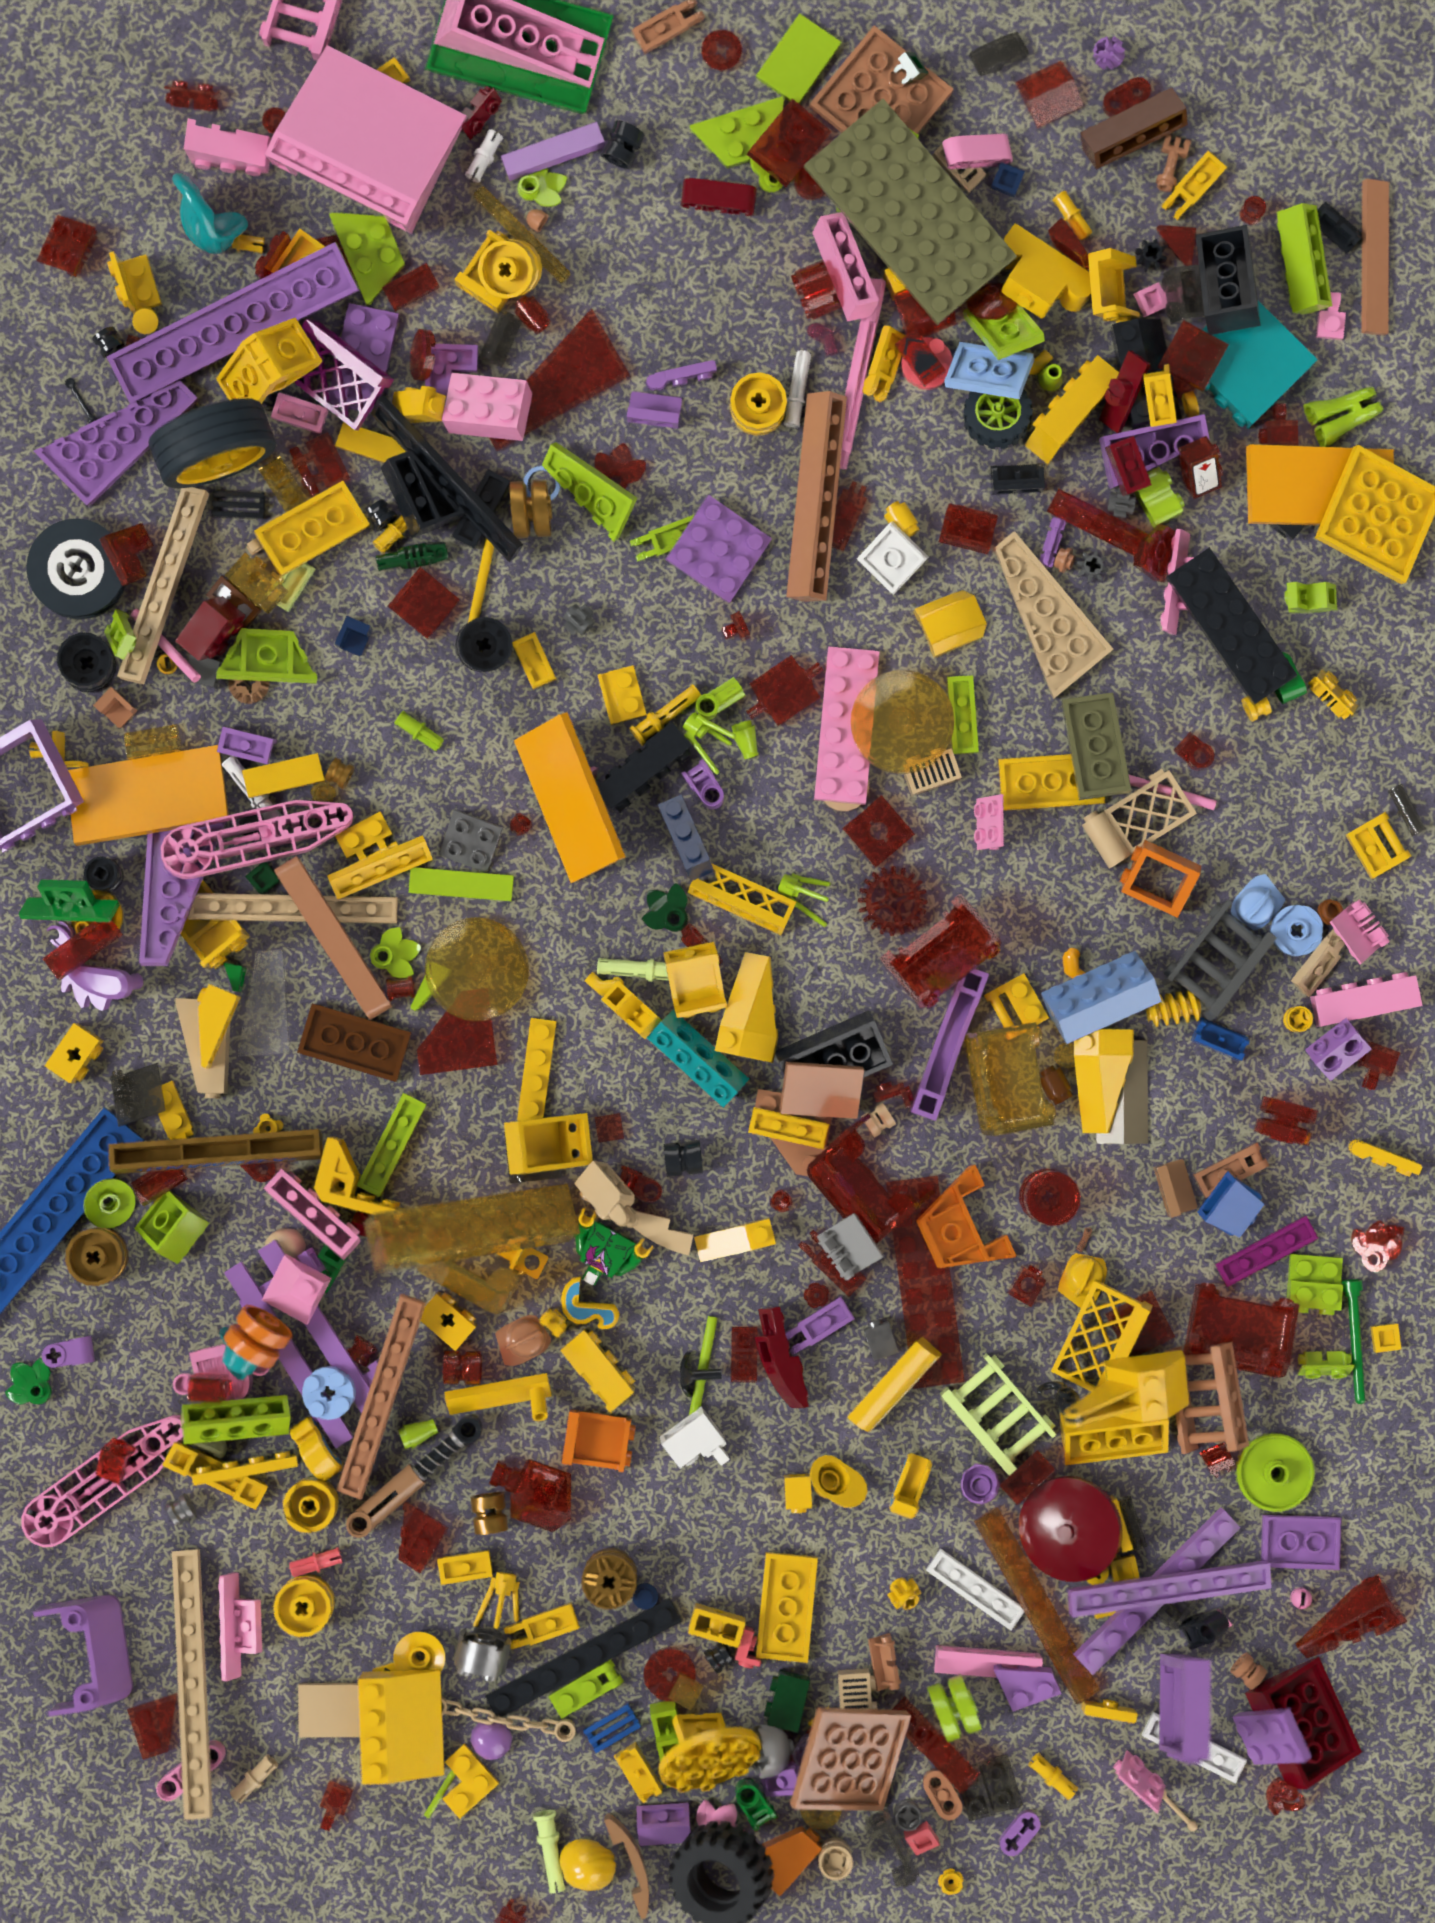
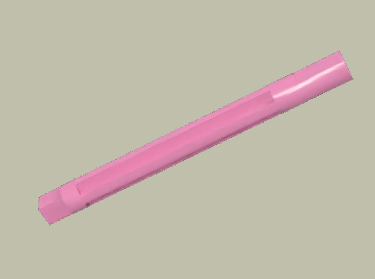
[840,278,886,470]

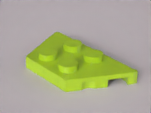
[689,96,784,169]
[329,212,405,306]
[216,628,317,684]

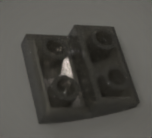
[954,1754,1023,1821]

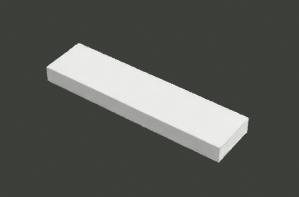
[926,1548,1026,1631]
[1141,1711,1247,1784]

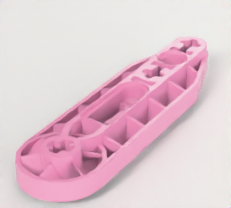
[161,800,353,879]
[21,1415,183,1547]

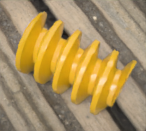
[1146,990,1201,1027]

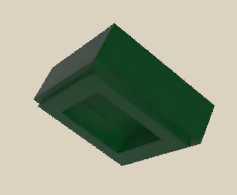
[245,862,281,894]

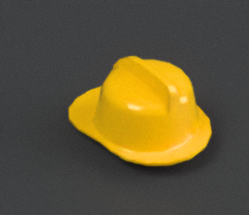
[1058,1253,1107,1309]
[810,1455,867,1508]

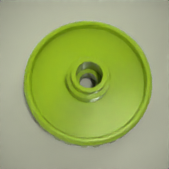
[1235,1432,1315,1512]

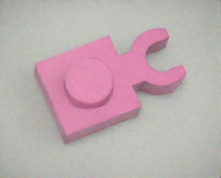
[1134,279,1183,318]

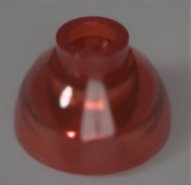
[794,166,826,200]

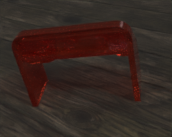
[807,1114,936,1244]

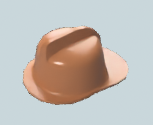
[495,1315,551,1366]

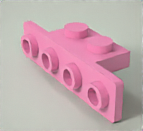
[1161,529,1193,635]
[218,1572,262,1681]

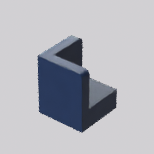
[335,616,373,657]

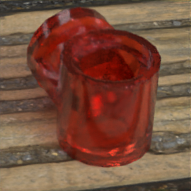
[1173,731,1215,771]

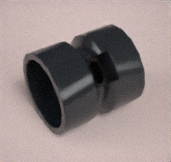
[600,120,645,169]
[84,857,124,892]
[663,1140,703,1177]

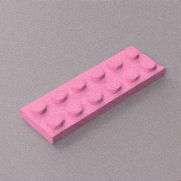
[814,646,879,805]

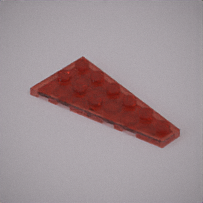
[488,308,630,452]

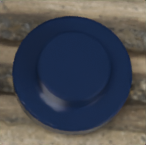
[632,1583,658,1610]

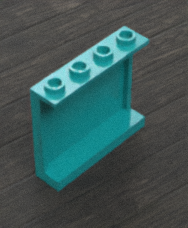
[1176,301,1318,429]

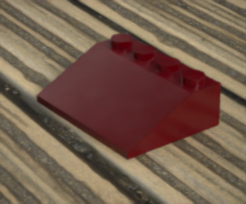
[1245,1657,1362,1789]

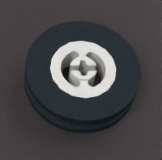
[26,519,129,619]

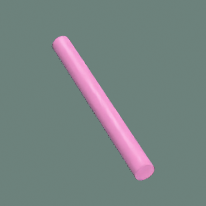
[131,609,201,683]
[1128,774,1217,810]

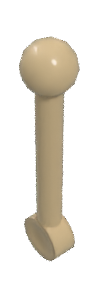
[1162,1790,1198,1832]

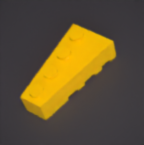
[1025,355,1119,464]

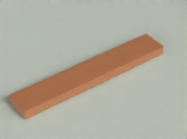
[1361,179,1389,335]

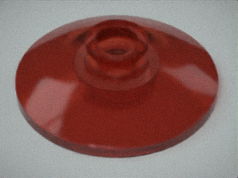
[966,283,1018,319]

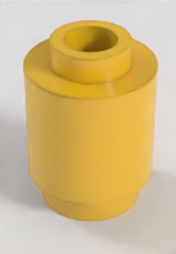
[884,501,920,538]

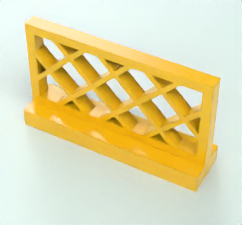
[1051,1279,1153,1392]

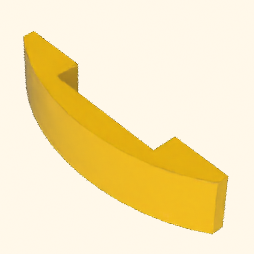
[162,1441,268,1510]

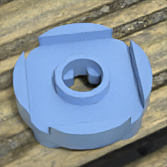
[1270,905,1323,957]
[302,1366,356,1420]

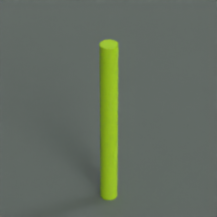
[689,1316,718,1415]

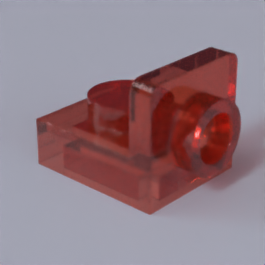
[95,1438,136,1485]

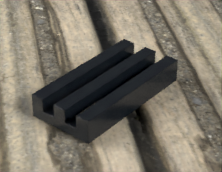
[212,491,265,520]

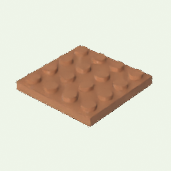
[810,26,954,134]
[790,1707,911,1811]

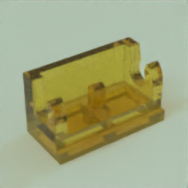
[124,724,182,760]

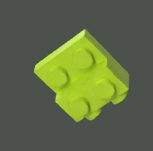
[1286,1254,1343,1315]

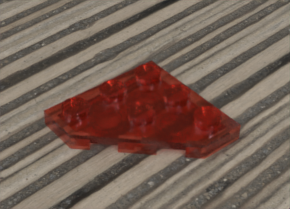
[417,988,498,1075]

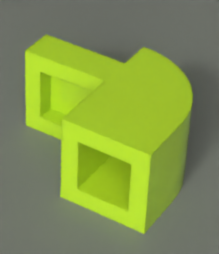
[1285,582,1337,613]

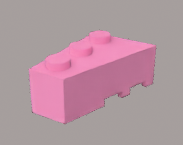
[184,118,271,176]

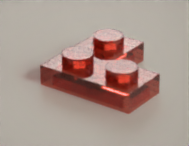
[99,523,154,586]

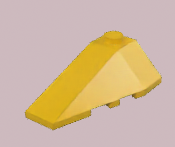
[1074,1029,1134,1133]

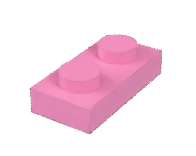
[271,393,329,434]

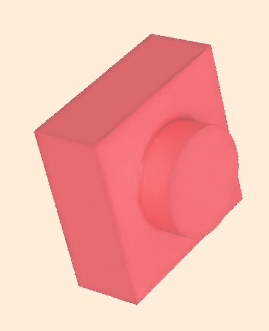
[904,1821,940,1856]

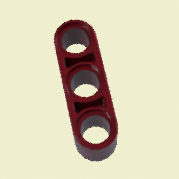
[680,178,757,216]

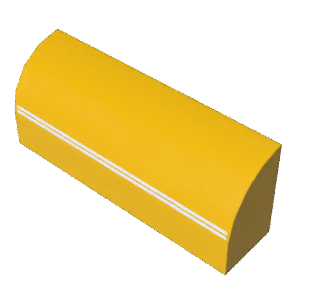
[847,1337,942,1432]

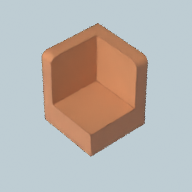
[93,687,138,728]

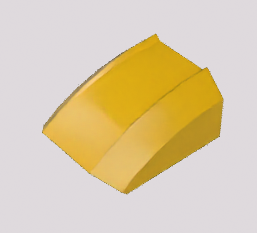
[913,590,987,658]

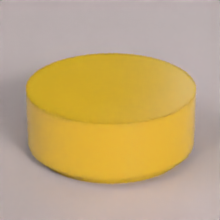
[132,307,159,334]
[1182,391,1199,418]

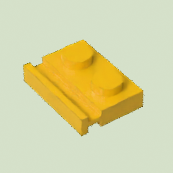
[598,665,647,725]

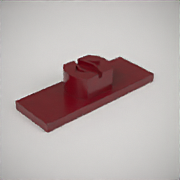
[1099,351,1151,433]

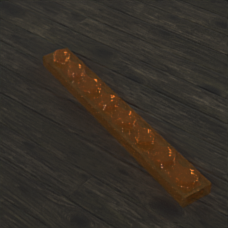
[974,1507,1100,1704]

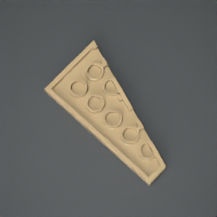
[994,531,1113,699]

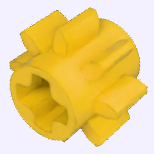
[887,1577,922,1610]

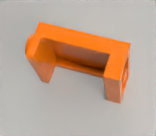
[562,1409,636,1472]

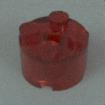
[791,260,842,320]

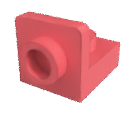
[734,1626,761,1669]

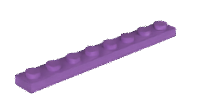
[1073,1507,1240,1675]
[1068,1560,1272,1617]

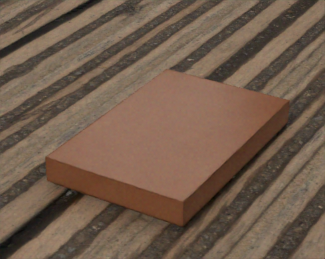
[780,1062,864,1119]

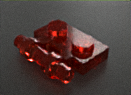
[289,432,351,497]

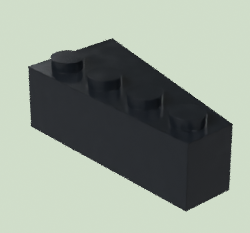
[596,722,692,813]

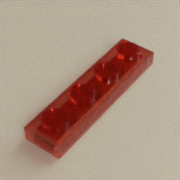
[1047,489,1150,558]

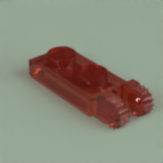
[798,1230,867,1297]

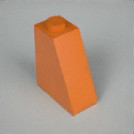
[762,1826,822,1896]

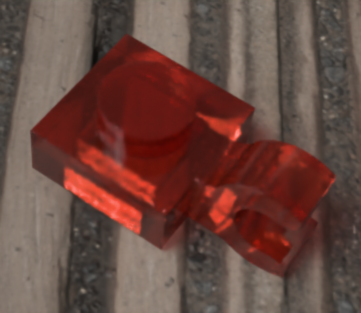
[320,1780,354,1831]

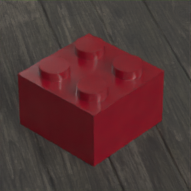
[175,596,246,661]

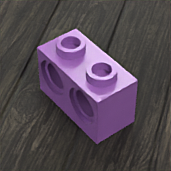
[1305,1018,1372,1081]

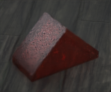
[1156,225,1197,271]

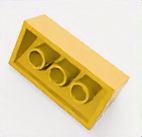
[1060,1413,1169,1466]

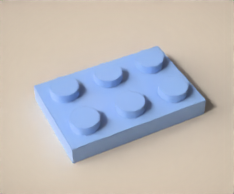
[945,342,1034,399]

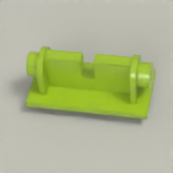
[1298,1351,1354,1379]

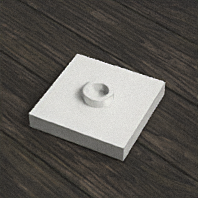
[857,521,929,595]

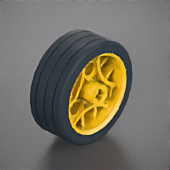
[148,398,277,488]

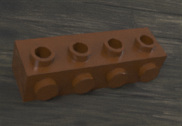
[1080,87,1188,170]

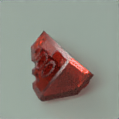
[1295,1574,1408,1658]

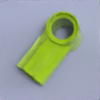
[695,677,746,720]

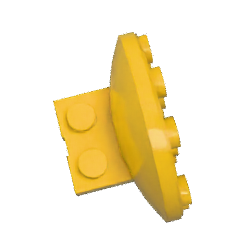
[658,1713,762,1793]

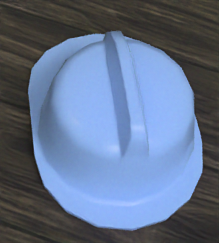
[1231,874,1285,930]

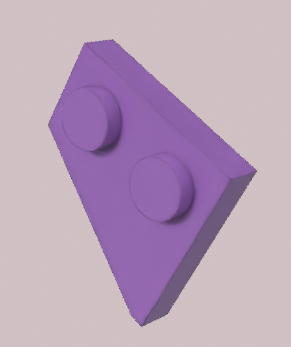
[993,1664,1061,1712]

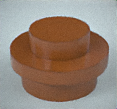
[1318,899,1343,925]

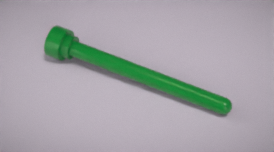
[1341,1279,1365,1404]

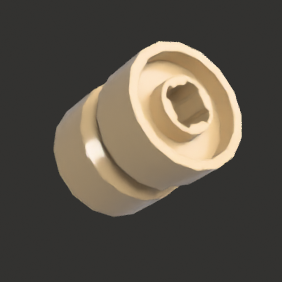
[818,1837,853,1880]

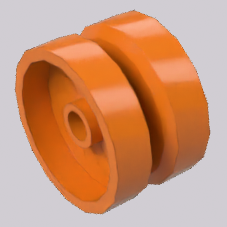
[224,1304,293,1368]

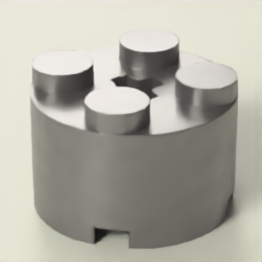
[454,1627,511,1681]

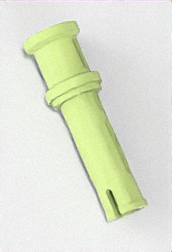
[597,958,669,982]
[533,1809,566,1893]

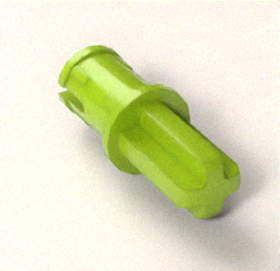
[395,710,444,751]

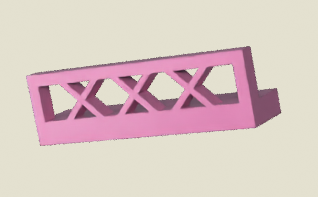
[934,1645,1043,1678]

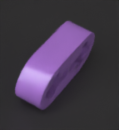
[999,1810,1040,1856]

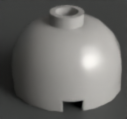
[750,1724,794,1779]

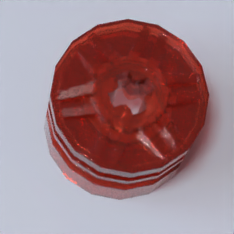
[1019,1169,1080,1226]

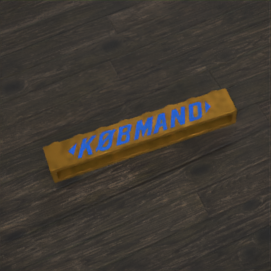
[108,1129,323,1174]

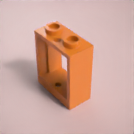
[1119,840,1201,918]

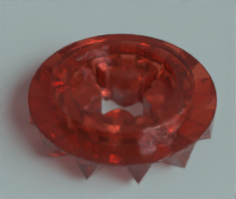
[701,30,742,72]

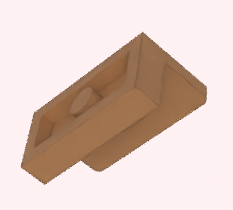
[1153,1159,1197,1218]

